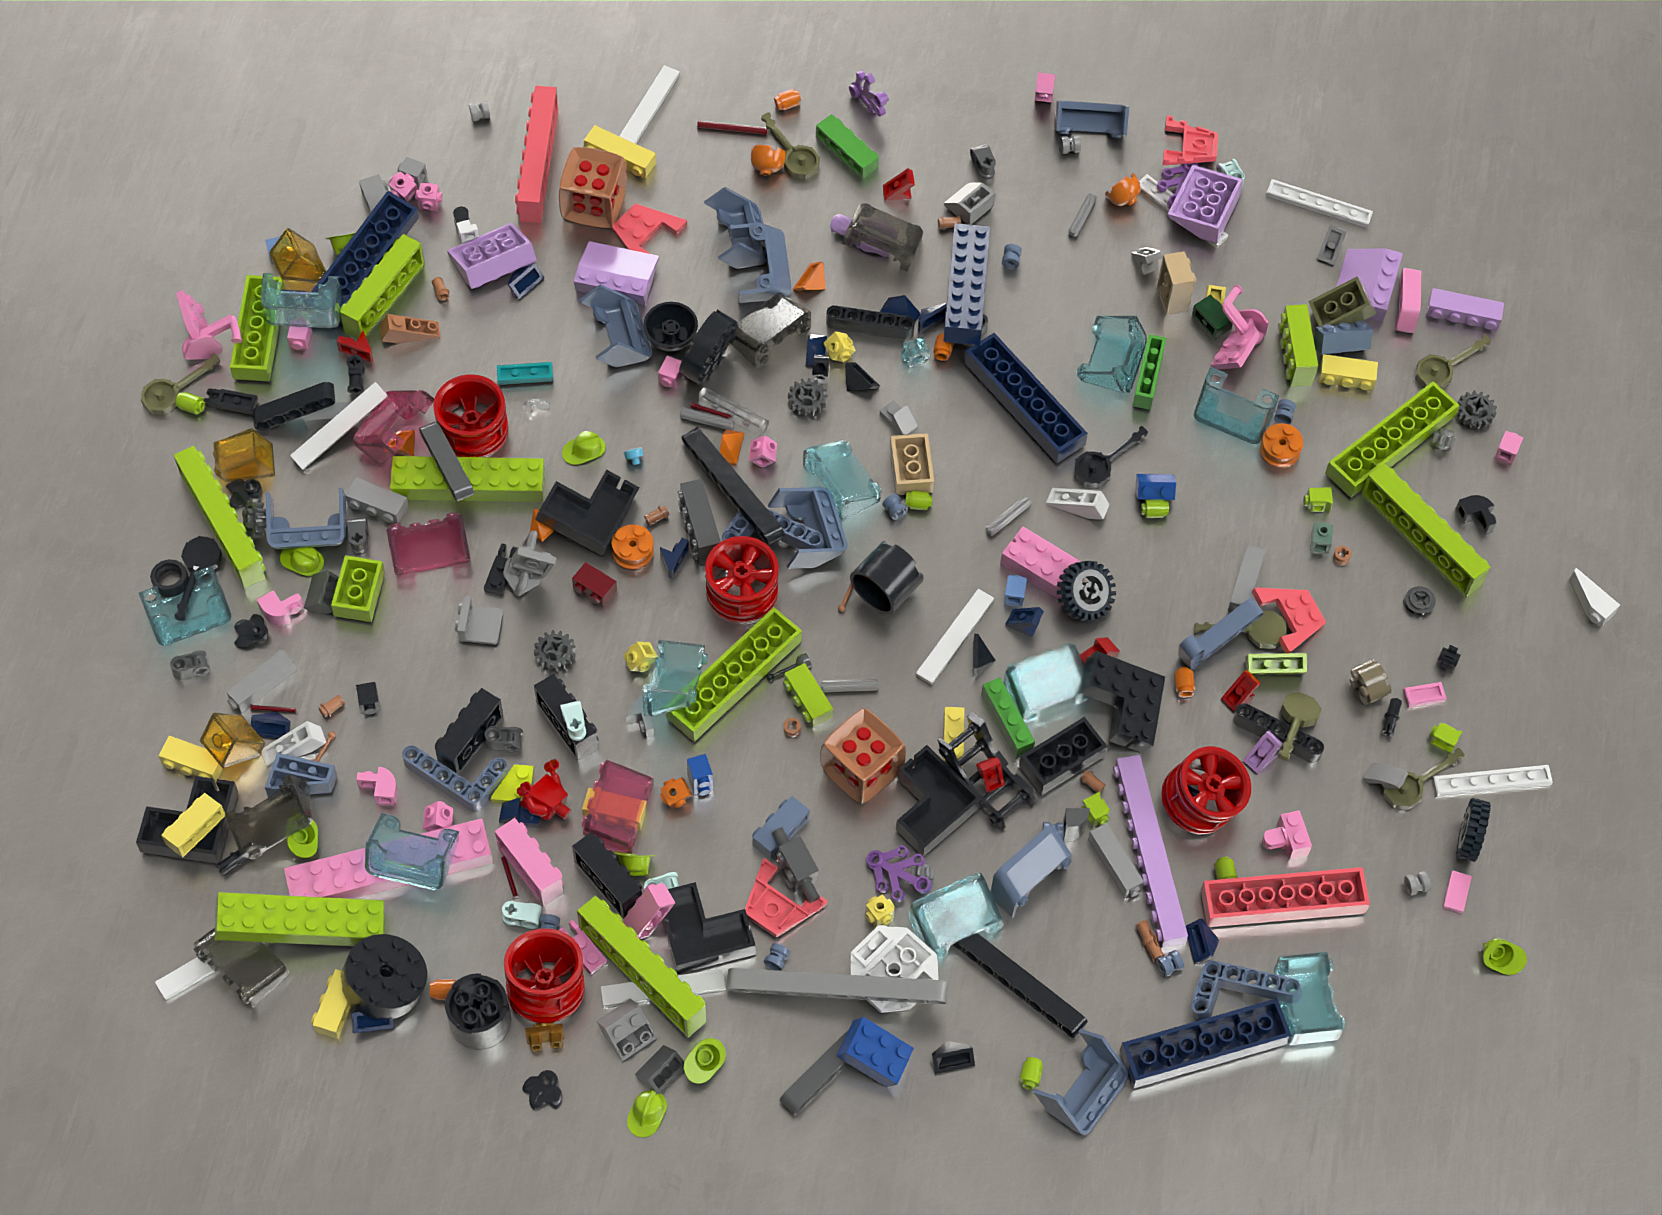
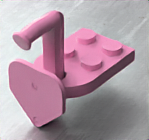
[1211,285,1269,370]
[176,290,242,359]

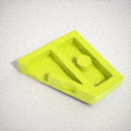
[491,764,534,803]

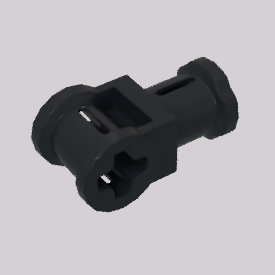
[347,355,365,395]

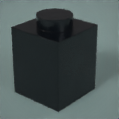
[356,682,381,714]

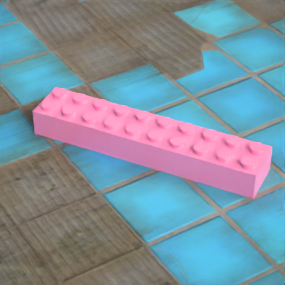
[284,818,493,899]

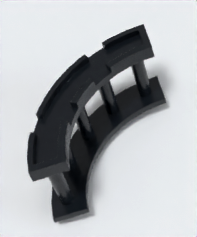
[937,712,1038,830]

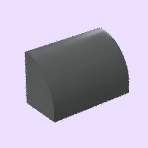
[304,570,339,614]
[1062,808,1090,843]
[635,1045,684,1094]

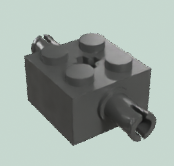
[772,827,820,903]

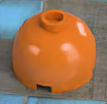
[751,145,787,176]
[1105,173,1141,207]

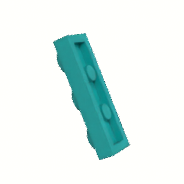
[497,362,553,385]

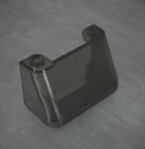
[842,203,924,272]
[225,774,313,859]

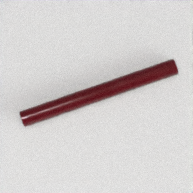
[697,121,768,135]

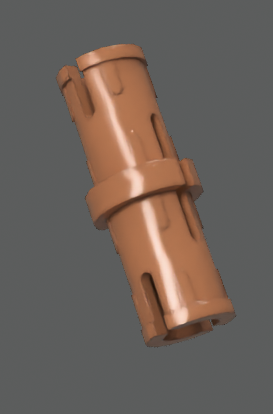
[1136,920,1165,962]

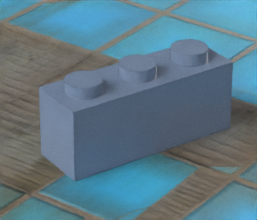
[1314,321,1373,355]
[752,796,810,860]

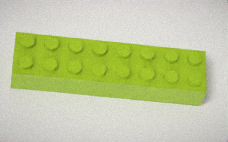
[1325,381,1460,498]
[173,445,266,588]
[390,456,545,502]
[1362,463,1491,597]
[665,607,802,742]
[214,892,384,946]
[577,895,706,1038]

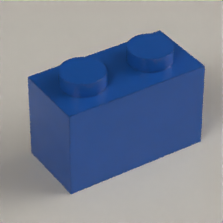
[1135,474,1176,500]
[687,754,713,796]

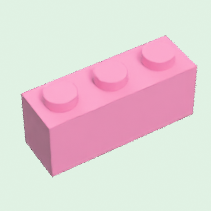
[623,883,675,939]

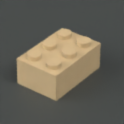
[1157,251,1196,315]
[890,433,934,496]

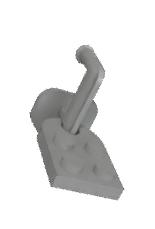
[503,530,556,596]

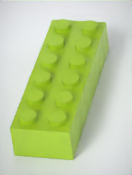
[340,234,425,339]
[230,275,286,381]

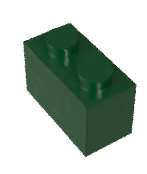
[1192,294,1233,339]

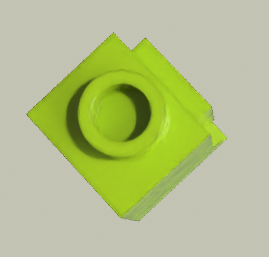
[1303,488,1333,513]
[1429,722,1463,754]
[1081,792,1110,827]

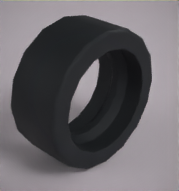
[150,559,189,597]

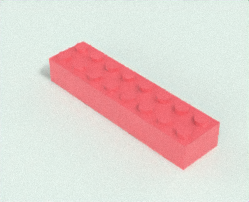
[515,86,558,223]
[1201,867,1370,927]

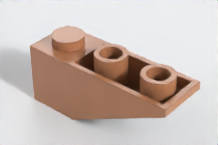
[379,314,441,344]

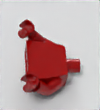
[517,759,571,820]

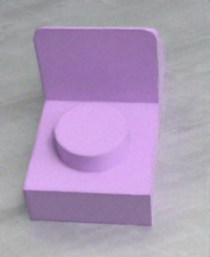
[1243,731,1283,773]

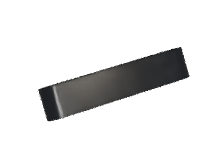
[826,305,915,340]
[253,382,335,431]
[1233,703,1324,763]

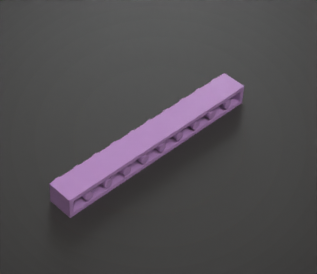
[1113,755,1188,948]

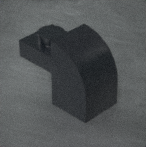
[1455,495,1496,534]

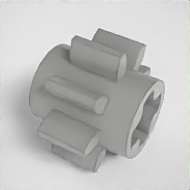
[1432,428,1456,450]
[911,863,935,887]

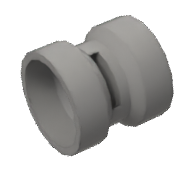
[469,101,490,122]
[1060,135,1081,154]
[1404,872,1431,895]

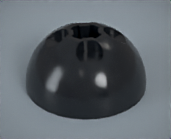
[643,301,698,352]

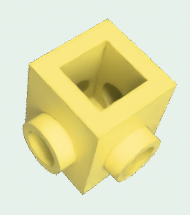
[824,331,856,362]
[623,642,658,672]
[865,894,895,928]

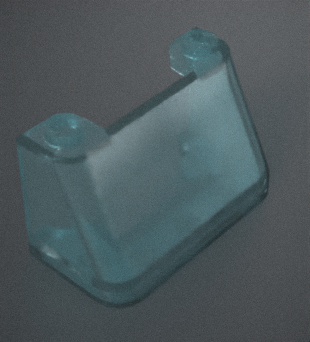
[1077,316,1147,393]
[803,440,882,521]
[643,640,708,717]
[365,813,459,890]
[909,873,1004,959]

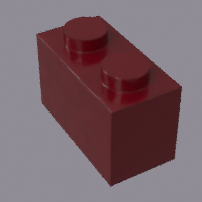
[572,562,617,607]

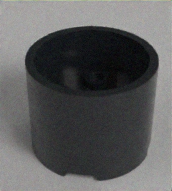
[850,541,924,615]
[445,973,511,1050]

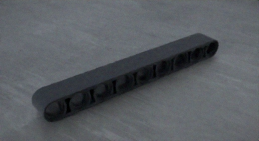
[681,427,785,545]
[933,911,1088,1038]

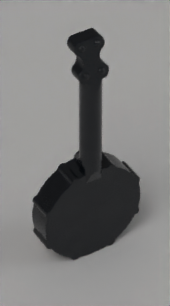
[1074,426,1148,488]
[174,536,223,621]

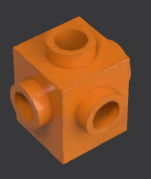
[660,777,693,808]

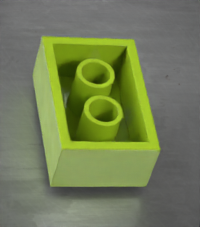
[331,555,385,622]

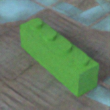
[816,114,879,179]
[1132,334,1167,410]
[981,677,1035,759]

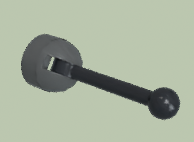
[766,652,812,681]

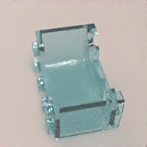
[261,273,342,328]
[1274,952,1345,1046]

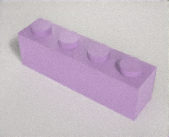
[1426,288,1504,330]

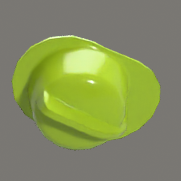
[325,231,357,255]
[562,431,606,465]
[280,547,324,576]
[286,815,318,858]
[608,850,656,876]
[1483,938,1527,975]
[684,1038,726,1084]
[627,1090,667,1138]

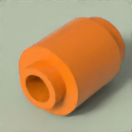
[774,89,801,111]
[933,333,954,361]
[1174,667,1195,697]
[430,979,456,1000]

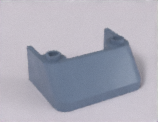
[1055,100,1129,138]
[704,187,768,269]
[730,223,791,304]
[579,284,652,367]
[768,487,848,569]
[265,488,347,549]
[990,825,1072,918]
[1033,1029,1129,1135]

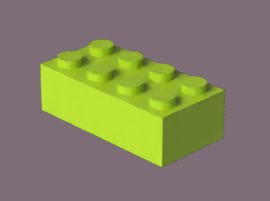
[1278,304,1318,387]

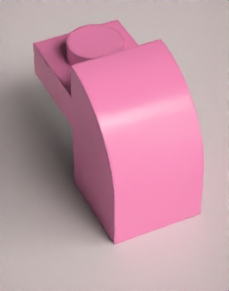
[1034,72,1055,103]
[256,590,304,625]
[356,767,398,805]

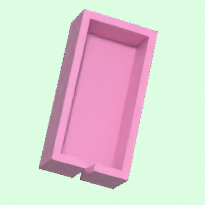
[1000,527,1081,599]
[495,818,564,907]

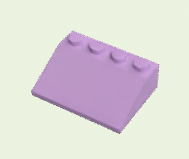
[1167,165,1243,243]
[447,223,537,289]
[574,241,659,305]
[1336,248,1403,322]

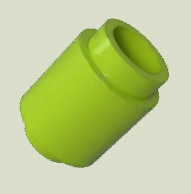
[175,392,205,415]
[905,490,933,511]
[1141,499,1169,518]
[1214,857,1238,880]
[1019,1057,1043,1090]

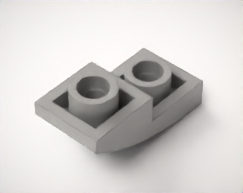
[1363,763,1409,789]

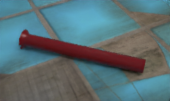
[690,402,731,419]
[250,704,296,713]
[501,856,520,900]

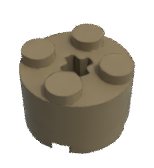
[1350,659,1392,705]

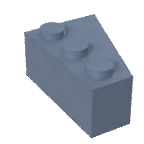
[265,753,337,798]

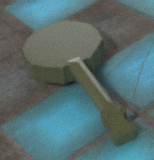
[761,112,820,180]
[1415,335,1491,389]
[141,353,220,415]
[1194,611,1287,649]
[1278,692,1322,761]
[1383,748,1465,810]

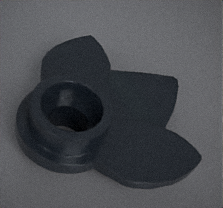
[226,479,262,507]
[234,614,268,647]
[522,1070,562,1109]

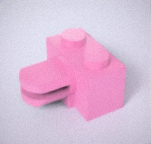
[1262,810,1312,860]

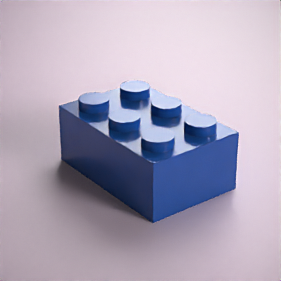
[837,1017,914,1087]

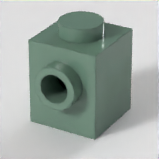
[1310,522,1333,554]

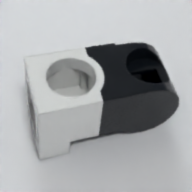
[453,206,479,243]
[812,354,830,385]

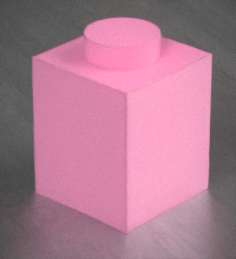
[287,319,312,350]
[658,356,682,389]
[1495,431,1523,464]

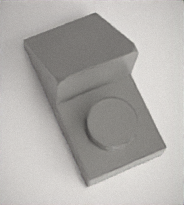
[1317,224,1347,265]
[1131,247,1163,275]
[880,400,918,435]
[626,694,654,738]

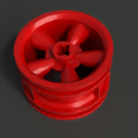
[433,374,509,457]
[705,536,779,623]
[1161,746,1251,835]
[504,929,585,1023]

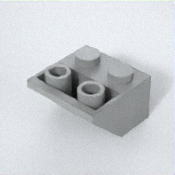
[944,183,995,225]
[596,998,657,1061]

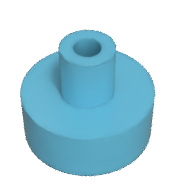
[624,447,644,465]

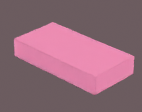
[1403,682,1447,708]
[1443,870,1472,914]

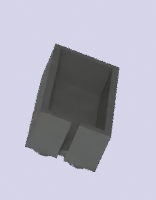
[677,479,721,566]

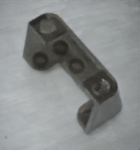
[731,293,811,369]
[193,927,290,1008]

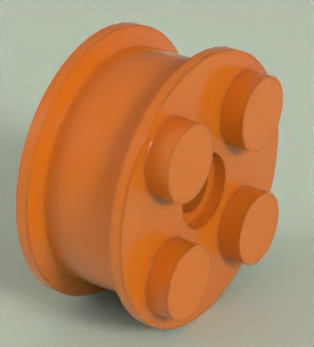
[1260,423,1303,468]
[612,524,654,570]

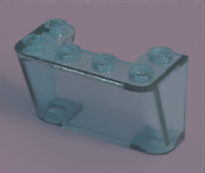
[1193,367,1279,444]
[139,566,231,646]
[1003,643,1091,723]

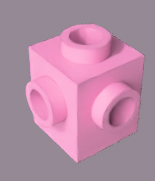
[388,172,419,202]
[415,183,442,212]
[749,435,777,468]
[423,801,453,831]

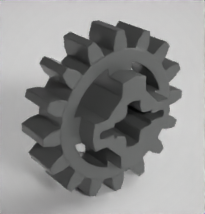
[788,378,828,417]
[1456,390,1497,429]
[242,498,267,540]
[534,630,576,672]

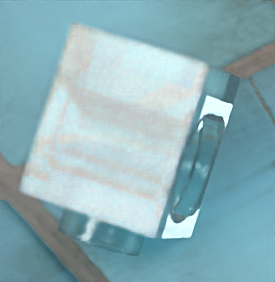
[901,337,930,367]

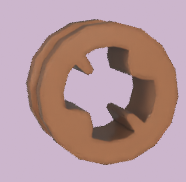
[1333,546,1352,565]
[783,717,801,737]

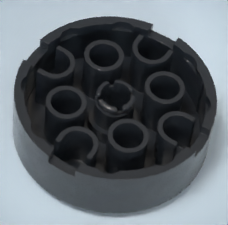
[679,309,739,384]
[341,934,427,1019]

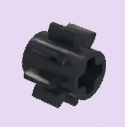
[1438,645,1461,670]

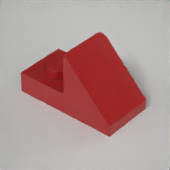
[882,168,915,201]
[336,331,373,363]
[1078,637,1120,667]
[1221,670,1261,712]
[976,757,1005,793]

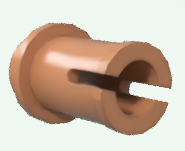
[938,216,961,230]
[432,277,450,301]
[644,505,669,526]
[318,695,345,717]
[1080,770,1106,793]

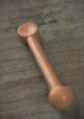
[838,581,853,612]
[312,731,336,762]

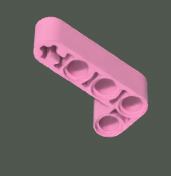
[1395,268,1421,334]

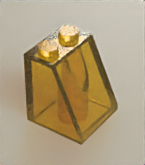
[270,228,326,283]
[213,428,275,482]
[200,713,266,768]

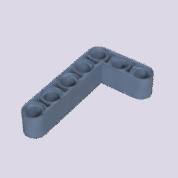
[722,508,825,549]
[1178,598,1264,670]
[402,745,508,811]
[1191,960,1302,1021]

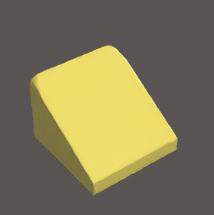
[1206,285,1226,305]

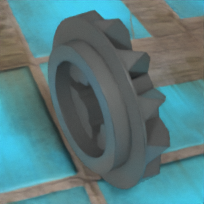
[1405,586,1436,615]

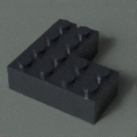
[535,469,640,556]
[1080,651,1165,753]
[896,745,982,857]
[136,776,238,864]
[662,882,756,974]

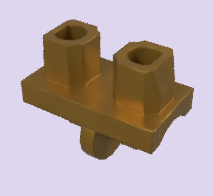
[525,1022,565,1051]

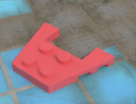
[1162,115,1218,165]
[612,203,687,254]
[1252,587,1326,653]
[745,858,828,938]

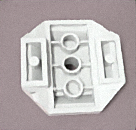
[850,925,939,1013]

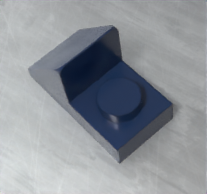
[660,538,689,579]
[1005,607,1044,636]
[499,798,540,827]

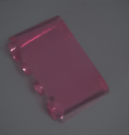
[353,390,434,465]
[386,512,471,575]
[582,759,654,853]

